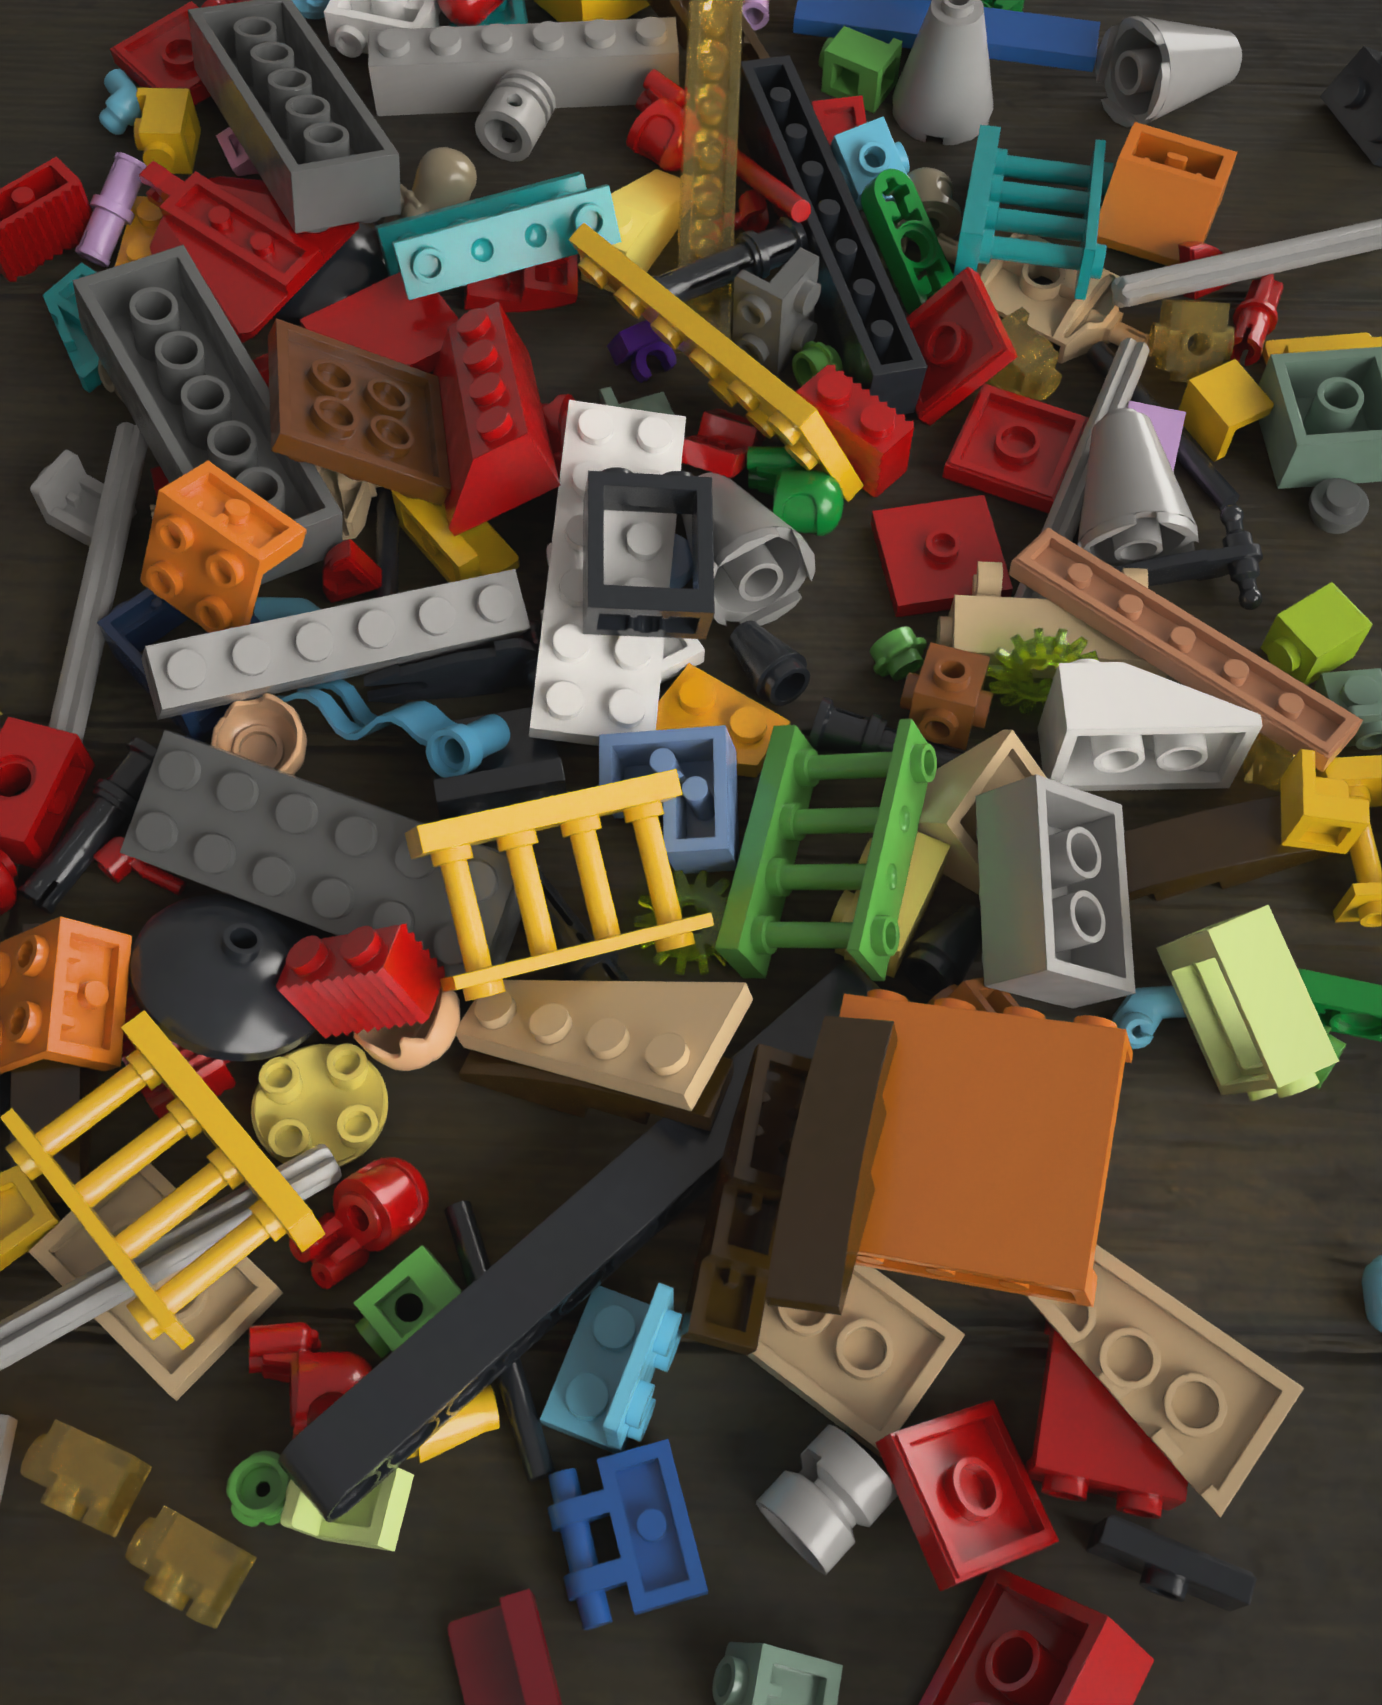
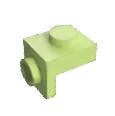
[280,1468,414,1552]

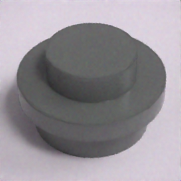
[1309,478,1369,534]

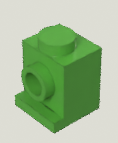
[819,26,903,113]
[354,1245,462,1358]

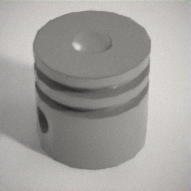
[475,69,556,162]

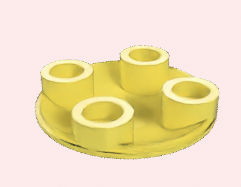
[251,1043,388,1167]

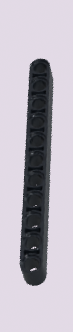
[278,960,883,1522]

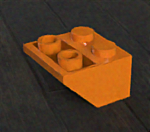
[1097,122,1237,266]

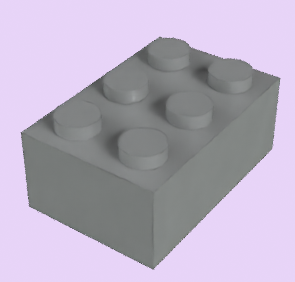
[975,774,1136,1009]

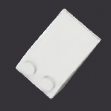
[1038,659,1263,791]

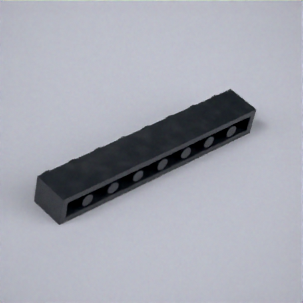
[733,55,927,415]

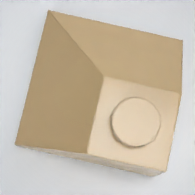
[918,730,1047,895]

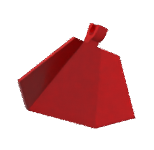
[139,161,360,343]

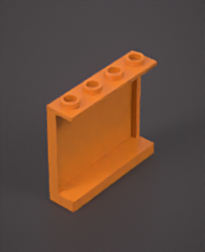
[839,989,1133,1307]

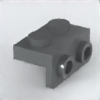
[732,247,821,377]

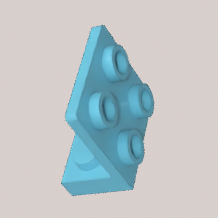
[540,1283,682,1454]

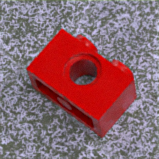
[0,717,95,869]

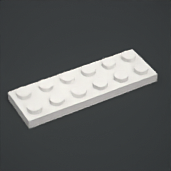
[529,400,686,746]

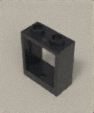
[583,467,715,639]

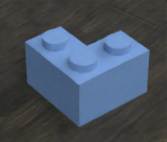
[599,725,739,874]

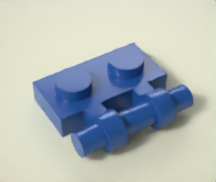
[547,1439,708,1630]

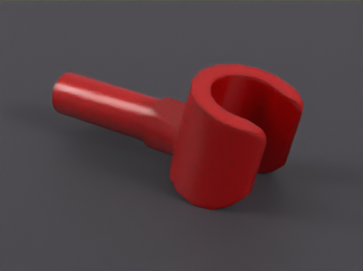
[698,190,769,242]
[93,837,186,896]

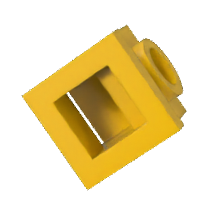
[134,88,201,174]

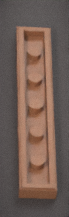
[1009,527,1363,772]

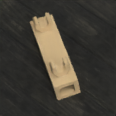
[936,561,1167,679]

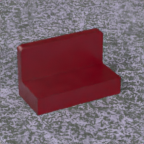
[448,1589,563,1705]

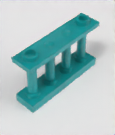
[953,125,1114,300]
[375,172,621,300]

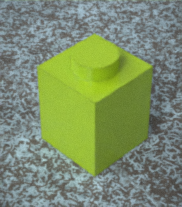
[1261,582,1373,686]

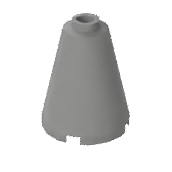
[893,0,994,145]
[1095,16,1242,127]
[1077,408,1199,567]
[681,472,815,626]

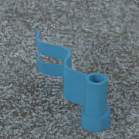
[277,679,510,778]

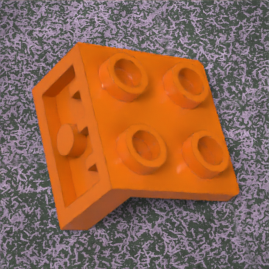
[140,461,307,633]
[0,916,132,1074]

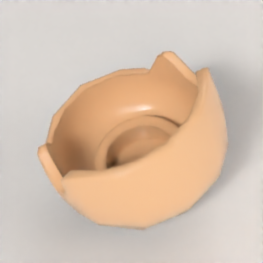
[211,693,308,775]
[354,987,461,1071]

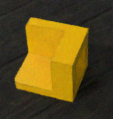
[1179,359,1274,461]
[1280,749,1370,854]

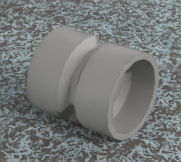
[756,1424,898,1575]

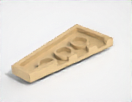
[455,980,753,1111]
[1025,1244,1304,1517]

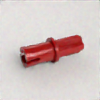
[1225,274,1283,366]

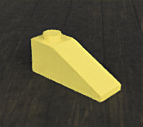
[580,169,703,293]

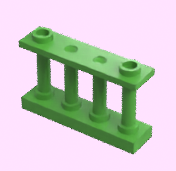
[715,719,937,981]

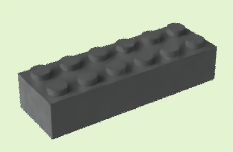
[188,0,401,233]
[72,245,343,584]
[120,730,540,977]

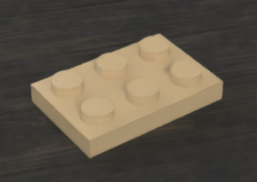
[28,1163,283,1401]
[746,1265,965,1458]

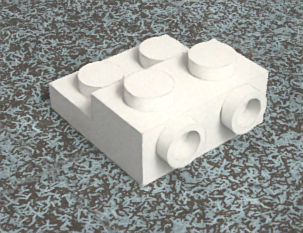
[324,0,441,58]

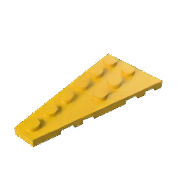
[568,223,864,503]

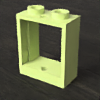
[1156,905,1339,1101]

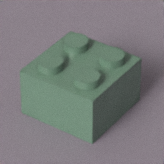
[1258,347,1382,489]

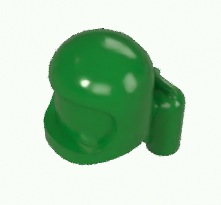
[747,446,844,537]

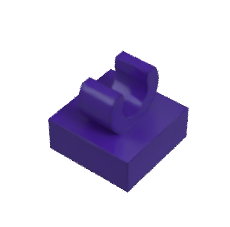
[607,320,677,383]

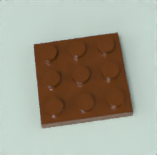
[268,318,451,506]

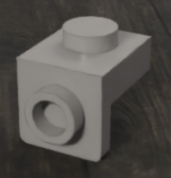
[30,450,137,547]

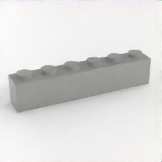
[368,17,679,116]
[141,569,531,720]

